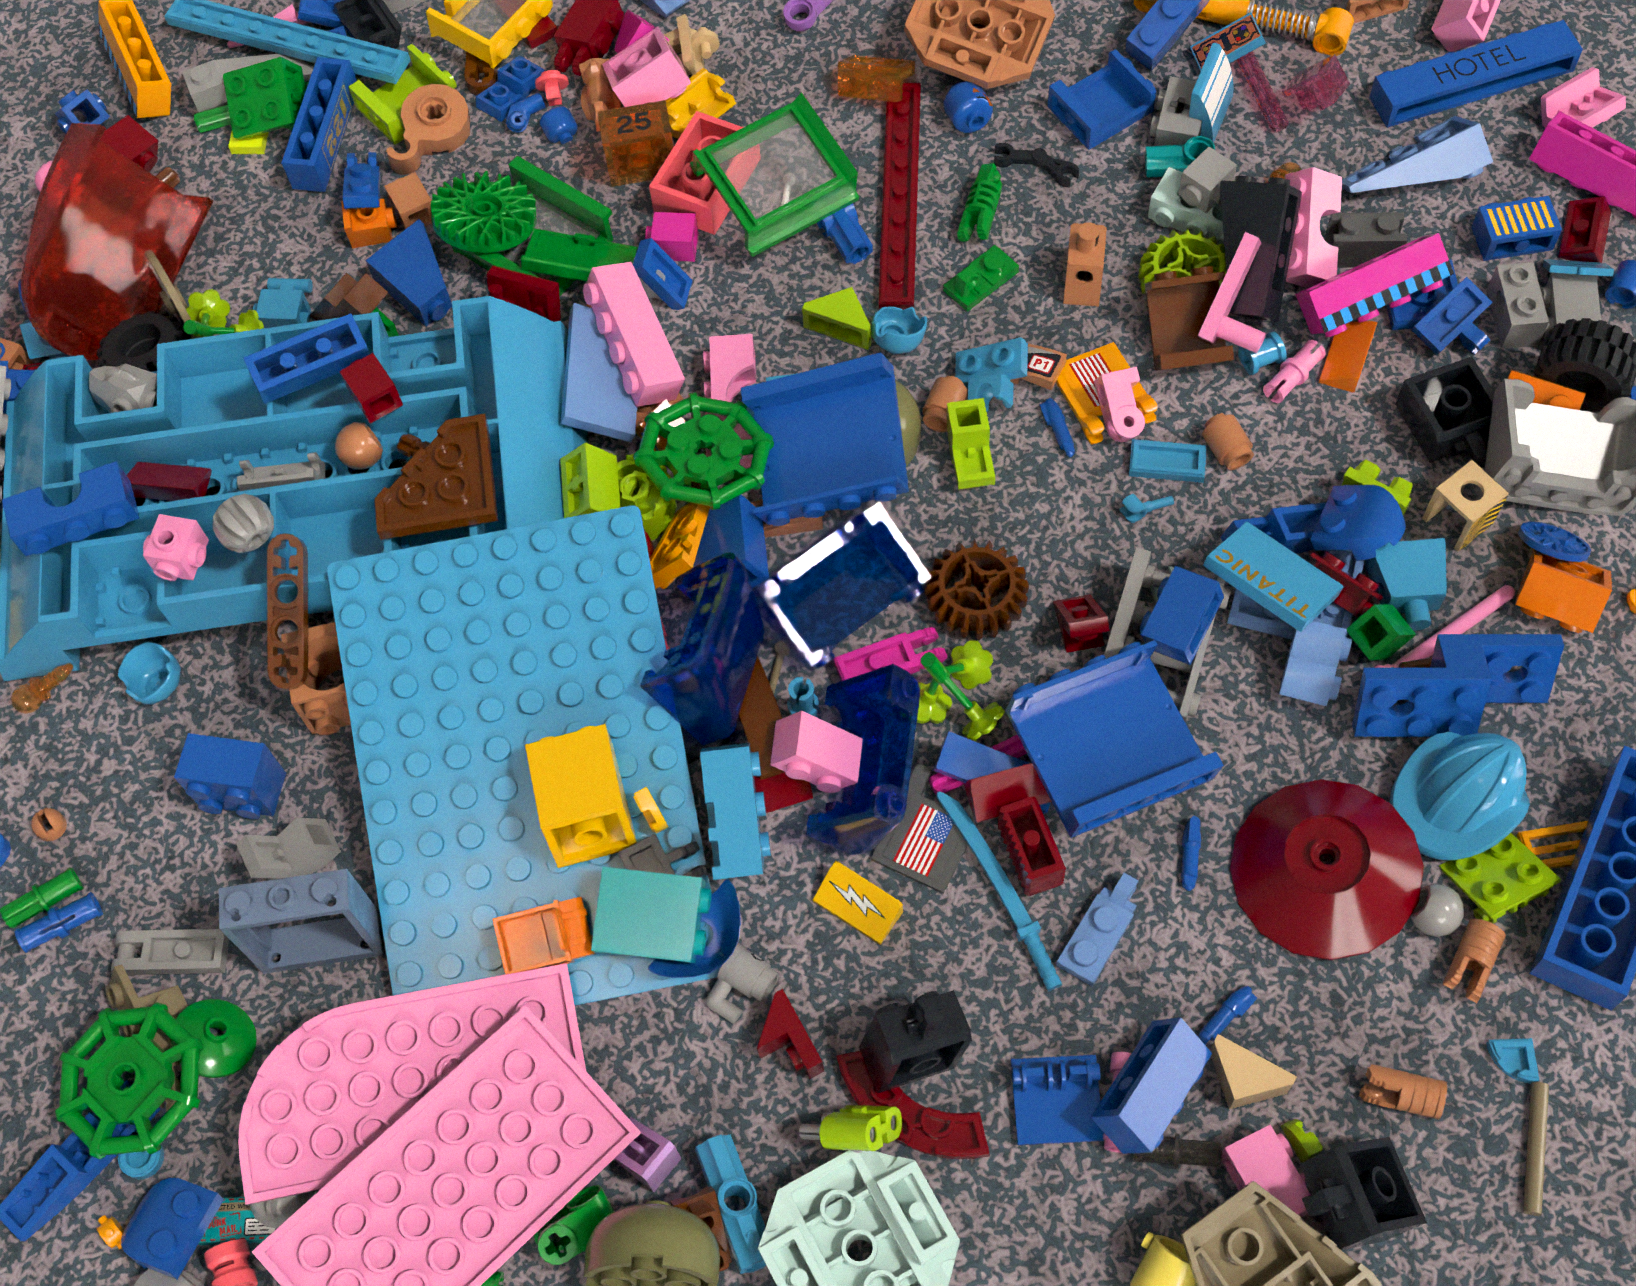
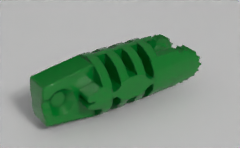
[957,163,1002,242]

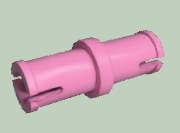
[1263,340,1326,403]

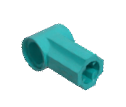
[1145,136,1215,177]

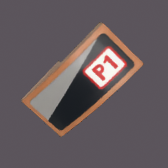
[1010,344,1067,390]

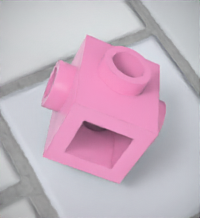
[143,514,209,581]

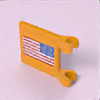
[1056,342,1157,445]

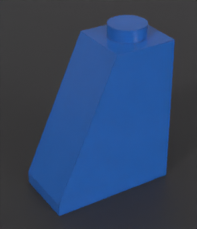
[365,219,452,327]
[685,495,769,613]

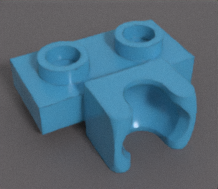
[955,337,1028,412]

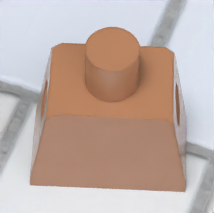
[1063,222,1107,307]

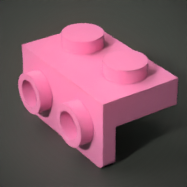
[1541,67,1626,128]

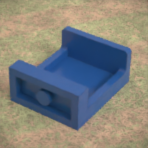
[1048,49,1156,150]

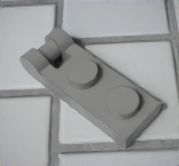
[110,929,229,976]

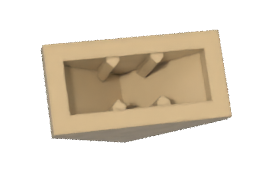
[1210,1034,1297,1109]

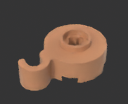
[386,84,471,175]

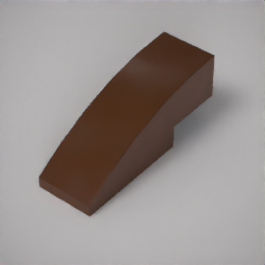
[309,273,388,321]

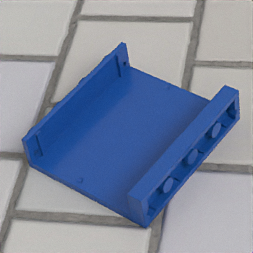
[741,352,909,526]
[1005,640,1224,838]

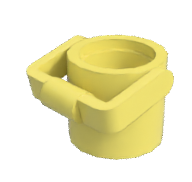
[1130,1232,1196,1286]

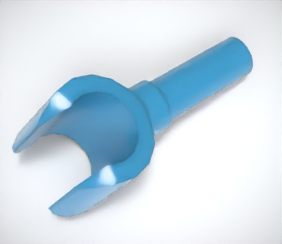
[1119,494,1174,523]

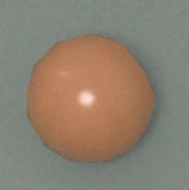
[335,422,383,470]

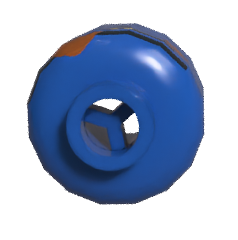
[943,81,993,133]

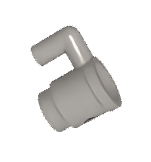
[706,944,780,1024]

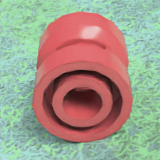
[204,1239,258,1286]

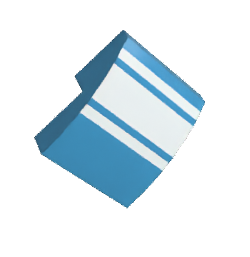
[1189,43,1234,143]

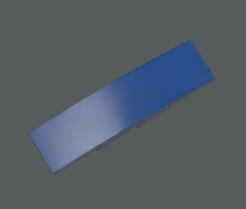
[0,1080,160,1241]

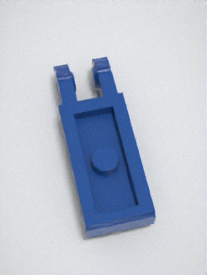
[343,152,381,209]

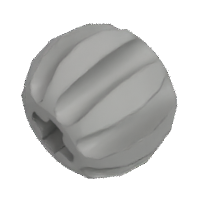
[212,493,274,553]

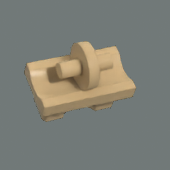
[664,14,720,76]

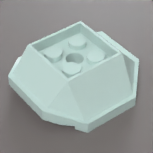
[758,1150,960,1286]

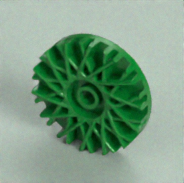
[431,171,536,254]

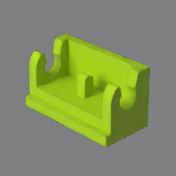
[560,442,621,518]

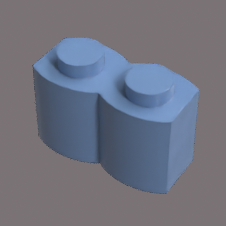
[1278,621,1352,706]

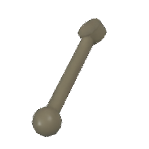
[769,641,790,694]

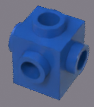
[54,89,110,140]

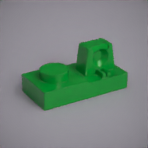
[943,245,1019,312]

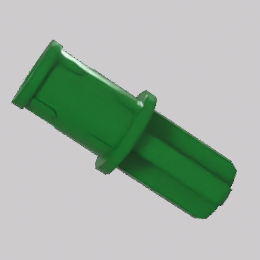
[0,867,84,928]

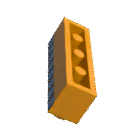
[98,0,171,118]

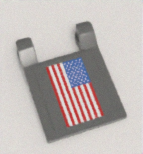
[871,764,980,894]

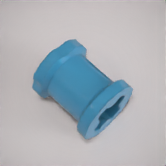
[1238,331,1287,375]

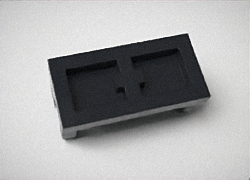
[333,0,402,49]

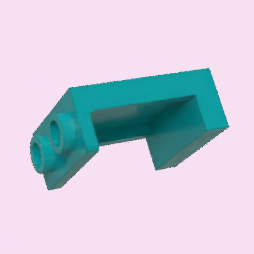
[591,867,712,964]

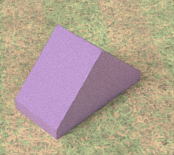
[613,1117,681,1193]

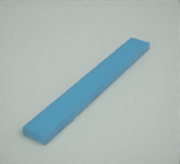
[164,0,411,84]

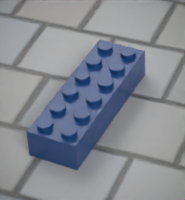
[1529,746,1636,1011]

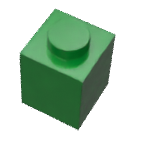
[1347,604,1416,660]

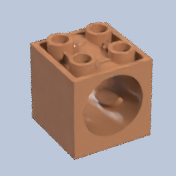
[281,622,351,735]

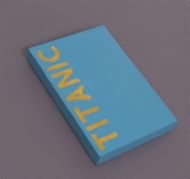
[1203,522,1344,632]

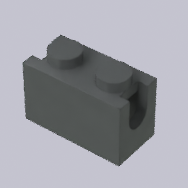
[1324,212,1407,268]

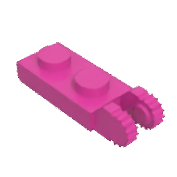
[834,627,948,697]

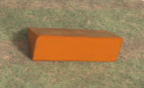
[1318,321,1378,393]

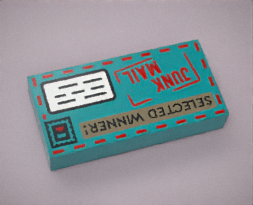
[198,1197,277,1245]

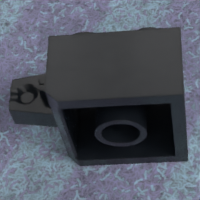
[1395,356,1494,468]
[859,990,972,1093]
[1300,1137,1427,1250]

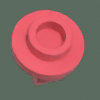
[535,70,569,106]

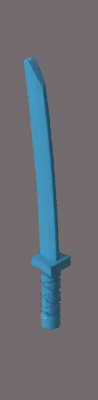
[936,792,1063,992]

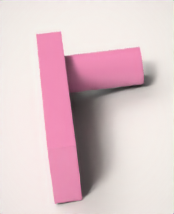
[1198,232,1266,354]

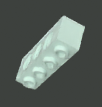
[1148,167,1224,245]

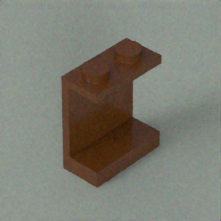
[1145,266,1234,371]

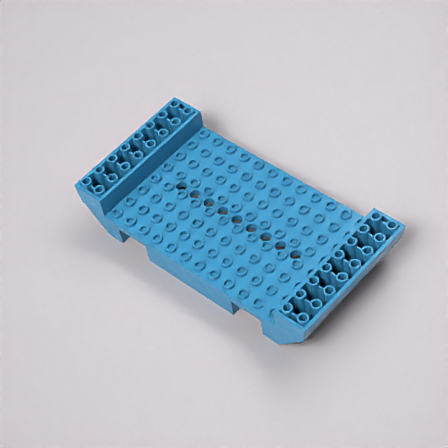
[0,296,589,681]

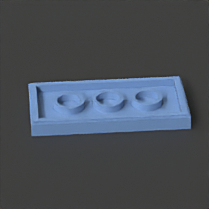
[561,303,637,442]

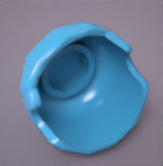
[871,306,927,354]
[118,641,181,705]

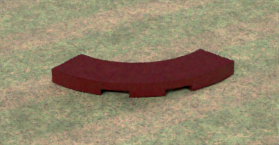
[836,1051,990,1159]

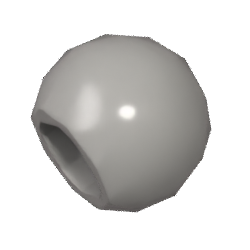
[1410,883,1464,937]

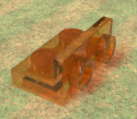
[838,55,915,102]

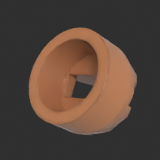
[31,808,67,841]

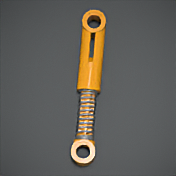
[1134,0,1354,56]

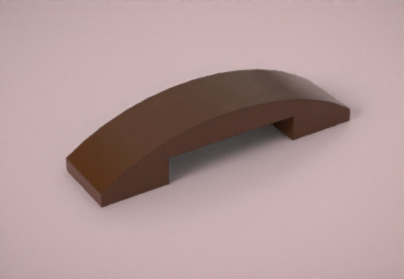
[721,648,785,780]

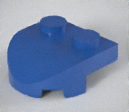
[1310,485,1406,561]
[121,1178,224,1280]

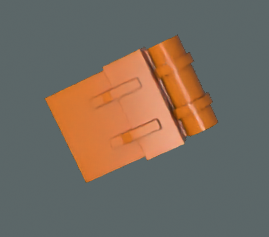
[492,897,595,975]

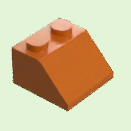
[1515,549,1612,633]

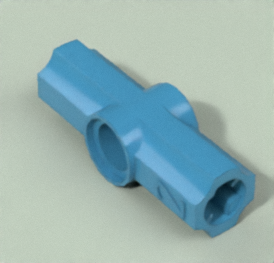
[695,1134,766,1274]

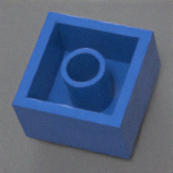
[174,733,286,819]

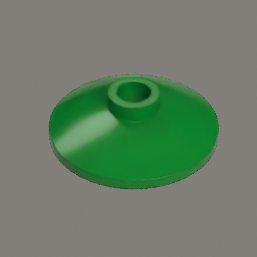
[170,999,257,1078]

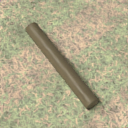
[1523,1082,1549,1216]

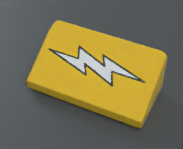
[813,861,903,945]

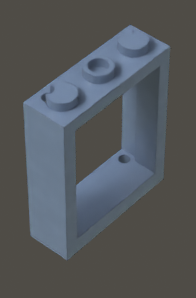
[219,869,385,974]

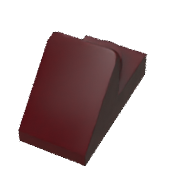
[1053,594,1109,653]
[757,989,824,1079]

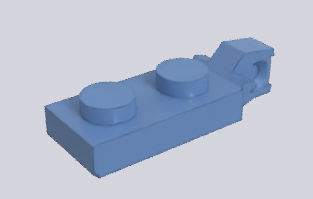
[1056,873,1138,987]

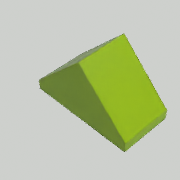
[802,287,871,350]

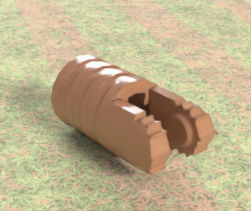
[1443,919,1506,1003]
[1359,1064,1447,1120]

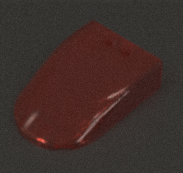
[21,123,213,360]

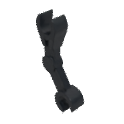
[994,143,1079,187]

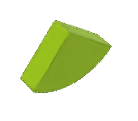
[1281,1119,1323,1163]

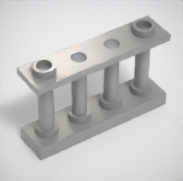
[1104,548,1232,722]

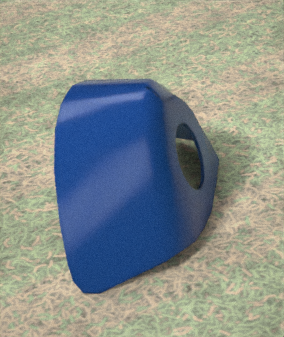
[648,880,741,978]

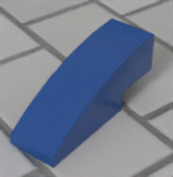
[1220,502,1326,554]

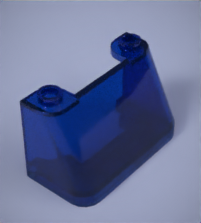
[745,502,932,669]
[640,552,765,745]
[806,664,920,855]

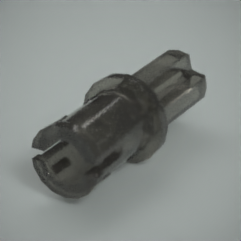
[1134,1133,1222,1169]

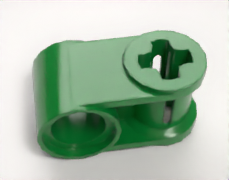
[533,1185,614,1265]

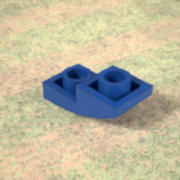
[476,55,545,122]

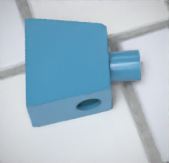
[1364,538,1447,631]

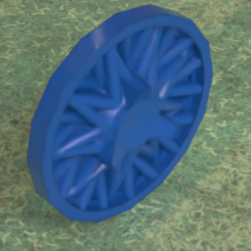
[1518,521,1592,562]

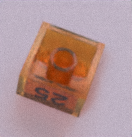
[597,100,674,187]

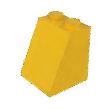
[525,724,637,868]

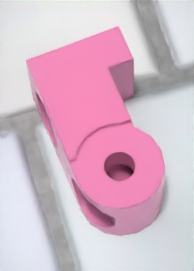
[1094,367,1145,442]

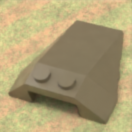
[1180,1181,1382,1286]

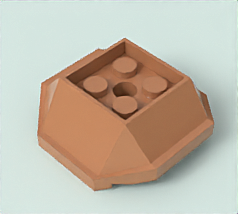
[904,0,1055,89]

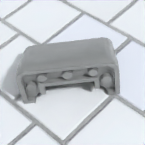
[1484,378,1636,516]

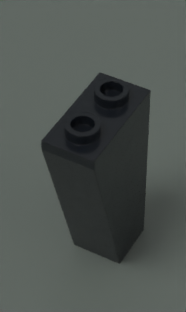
[1220,176,1302,322]

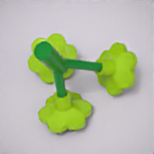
[183,289,264,338]
[903,640,1005,741]

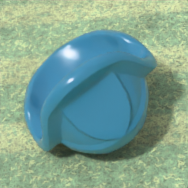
[1389,732,1530,860]

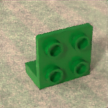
[223,57,306,140]

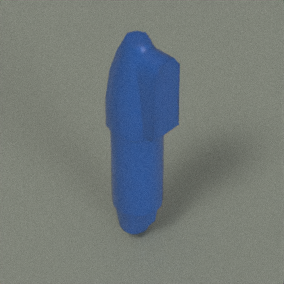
[1039,398,1075,458]
[1181,816,1201,891]
[1198,986,1257,1044]

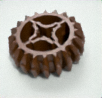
[925,539,1029,641]

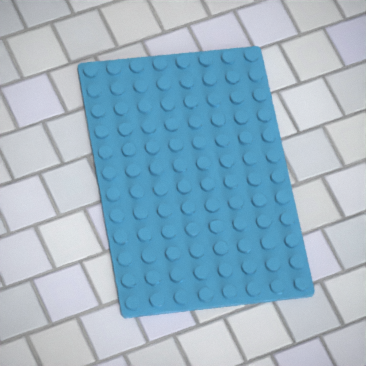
[327,505,723,1006]

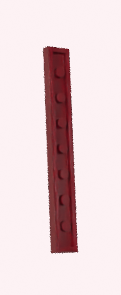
[879,83,921,310]

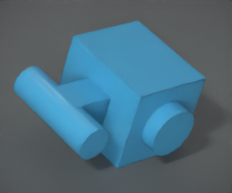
[253,278,313,328]

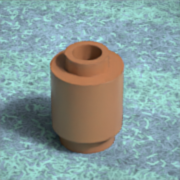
[922,376,968,432]
[1202,413,1254,470]

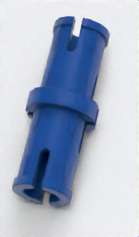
[14,892,103,953]

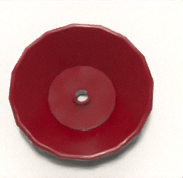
[1230,779,1424,960]

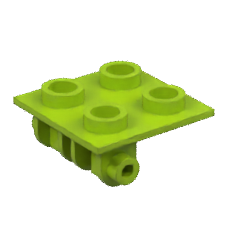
[1439,833,1561,924]

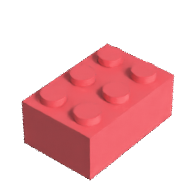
[649,111,761,235]

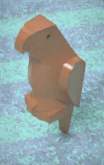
[579,58,621,132]

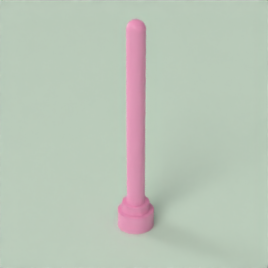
[1373,585,1515,668]

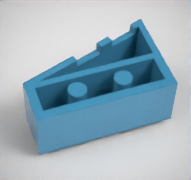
[700,743,771,880]

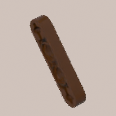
[267,533,308,690]

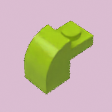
[947,398,995,490]

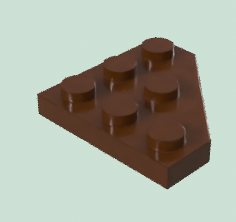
[375,414,498,540]

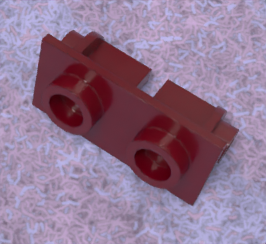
[1310,551,1383,618]

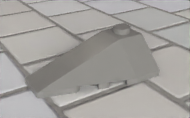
[182,54,315,112]

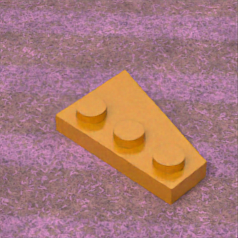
[650,503,710,589]

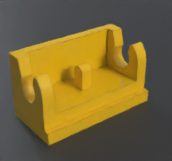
[656,68,736,139]

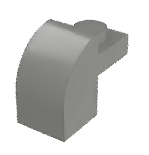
[236,817,341,880]

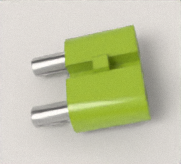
[799,1105,902,1153]

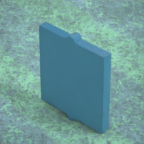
[1543,259,1614,276]

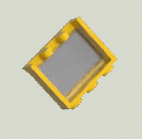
[426,0,553,69]

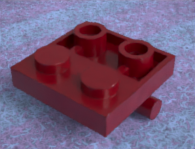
[487,265,561,322]

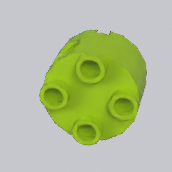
[617,454,677,541]

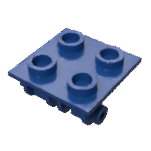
[1011,1055,1104,1145]

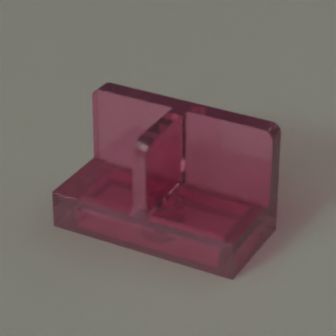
[1282,54,1350,111]

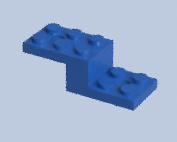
[1352,634,1564,737]

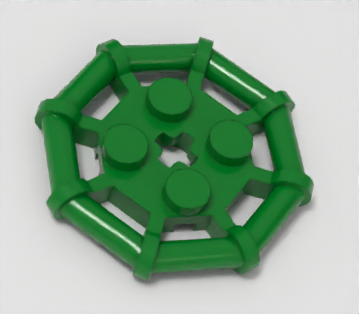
[633,392,774,510]
[55,1002,204,1159]

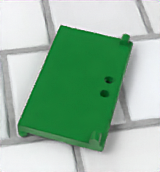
[520,228,638,281]

